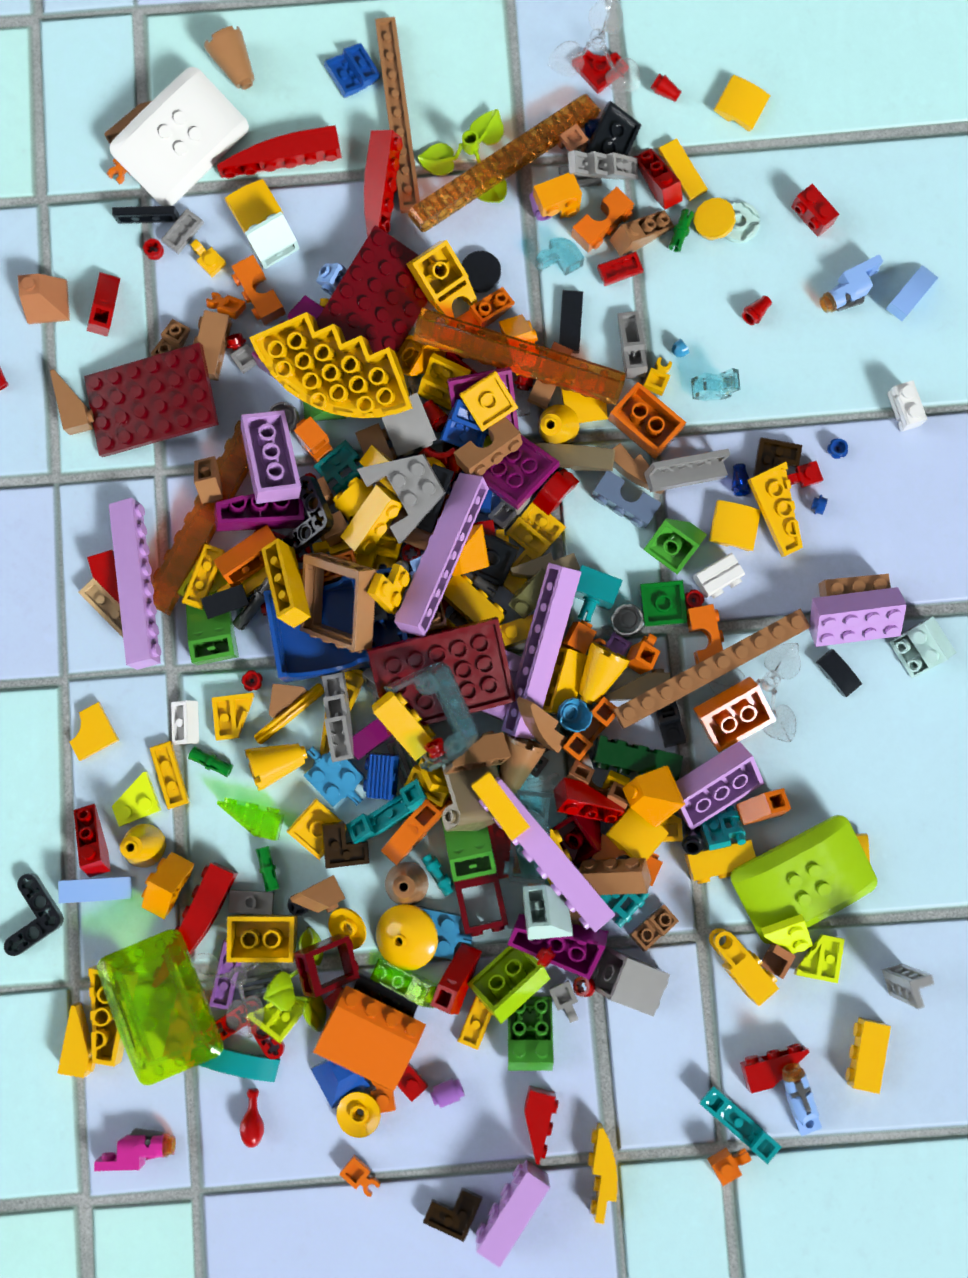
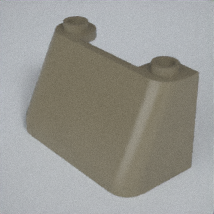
[423,736,500,831]

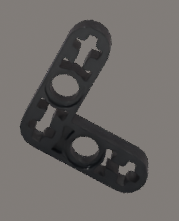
[283,475,334,555]
[4,874,64,956]

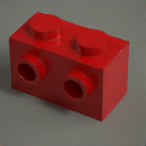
[791,183,839,237]

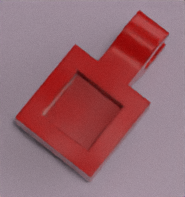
[787,461,823,488]

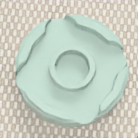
[724,202,760,243]

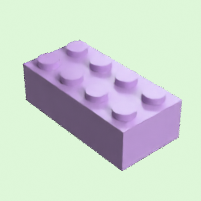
[240,410,301,504]
[809,587,907,647]
[675,741,764,830]
[475,1160,550,1268]

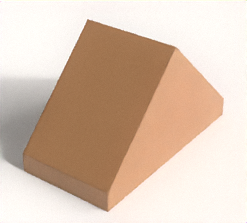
[269,683,307,718]

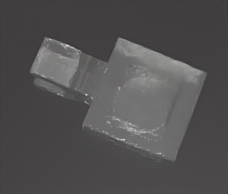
[523,773,559,794]

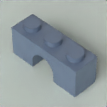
[592,471,661,528]

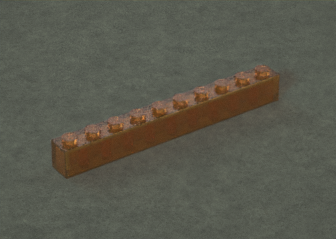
[413,308,626,405]
[152,420,249,616]

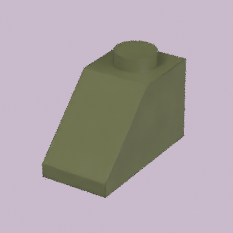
[508,568,546,619]

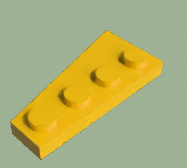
[747,462,803,557]

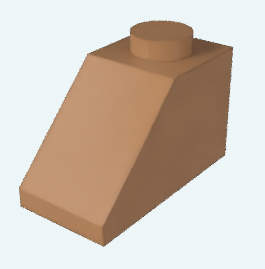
[194,456,223,504]
[290,875,345,913]

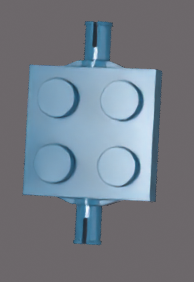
[303,746,365,807]
[418,906,472,959]

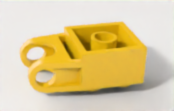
[406,240,478,323]
[709,928,779,1006]

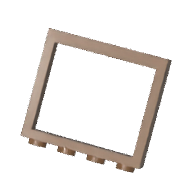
[300,552,377,653]

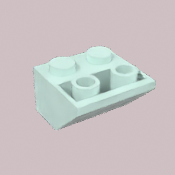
[245,211,299,270]
[889,616,957,678]
[523,885,573,940]

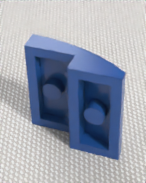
[324,43,381,98]
[439,399,489,448]

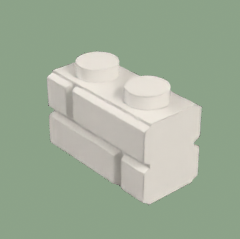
[887,380,928,432]
[693,553,745,599]

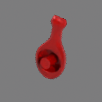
[240,1088,264,1148]

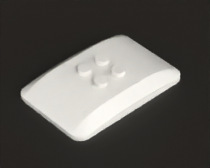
[110,67,249,206]

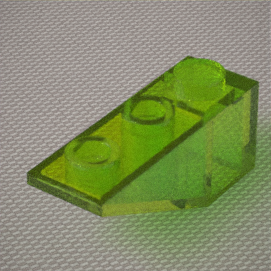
[217,798,285,841]
[370,958,438,1008]

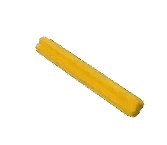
[254,683,324,744]

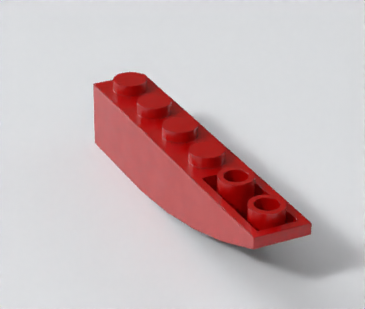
[217,125,342,179]
[364,130,403,237]
[152,862,238,988]

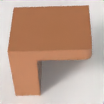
[559,124,589,152]
[760,943,796,979]

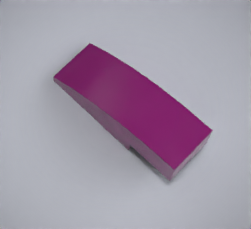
[353,718,393,760]

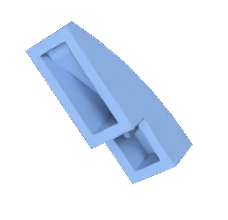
[886,265,938,321]
[58,876,132,903]

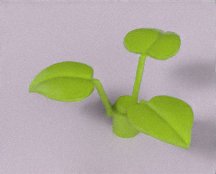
[418,109,507,203]
[263,926,326,1032]

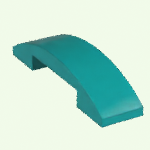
[346,779,427,844]
[189,1038,280,1082]
[699,1086,782,1165]

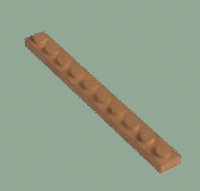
[375,16,421,213]
[613,608,811,729]

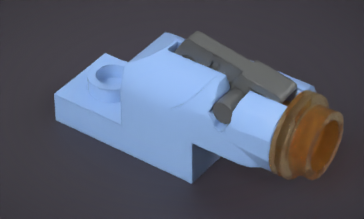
[819,254,883,313]
[782,1063,822,1136]

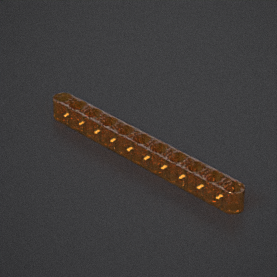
[408,94,601,232]

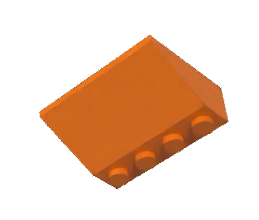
[313,985,426,1092]

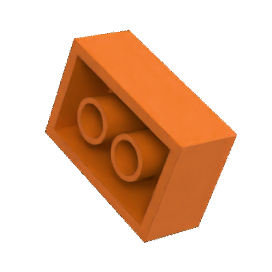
[608,382,686,460]
[693,677,776,752]

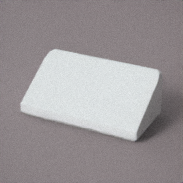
[171,700,199,745]

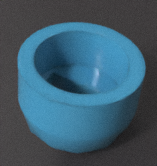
[672,339,690,357]

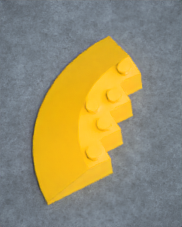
[249,312,413,418]

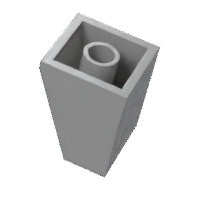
[381,386,437,457]
[593,946,670,1017]

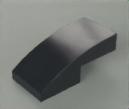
[816,649,862,698]
[656,701,686,748]

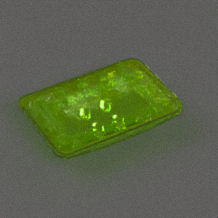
[97,929,223,1086]

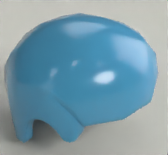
[557,698,593,732]

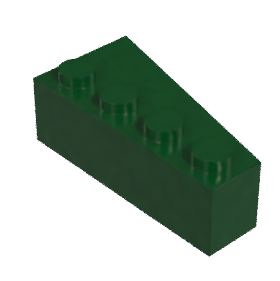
[591,735,684,781]

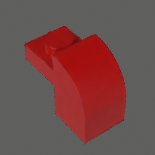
[533,468,580,516]

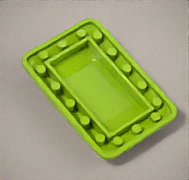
[730,815,878,944]

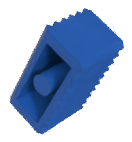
[363,753,400,800]

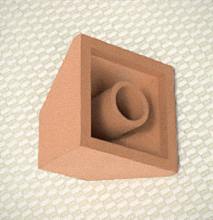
[18,273,70,324]

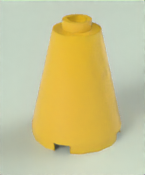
[538,404,580,444]
[578,642,630,705]
[245,743,308,791]
[120,824,166,868]

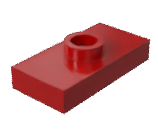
[597,252,643,287]

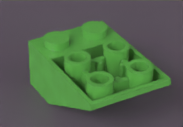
[186,605,239,665]
[441,817,497,882]
[508,996,554,1071]

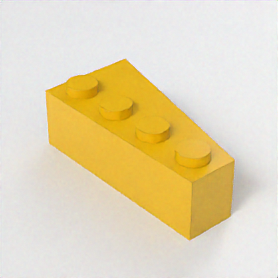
[88,965,139,1067]

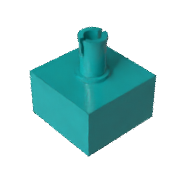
[575,565,623,622]

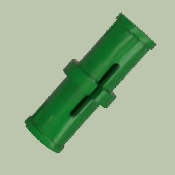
[668,209,694,252]
[188,746,233,777]
[255,846,279,892]

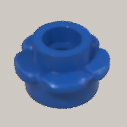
[827,438,848,459]
[811,494,828,515]

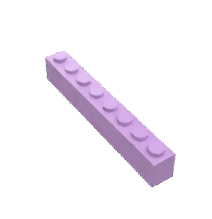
[394,473,489,636]
[109,498,161,670]
[501,563,581,739]
[478,776,615,933]

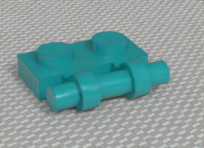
[313,440,364,494]
[701,805,746,851]
[421,854,454,896]
[599,893,649,928]

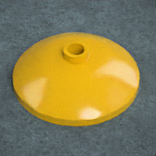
[376,904,438,971]

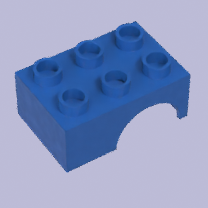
[263,567,409,683]

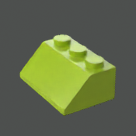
[467,946,550,1024]

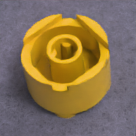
[333,477,374,523]

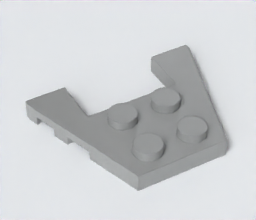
[357,454,446,544]

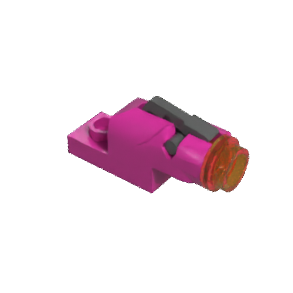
[94,1128,176,1171]

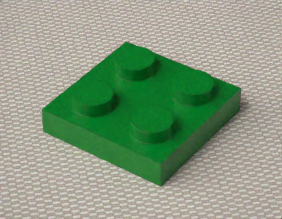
[639,580,687,627]

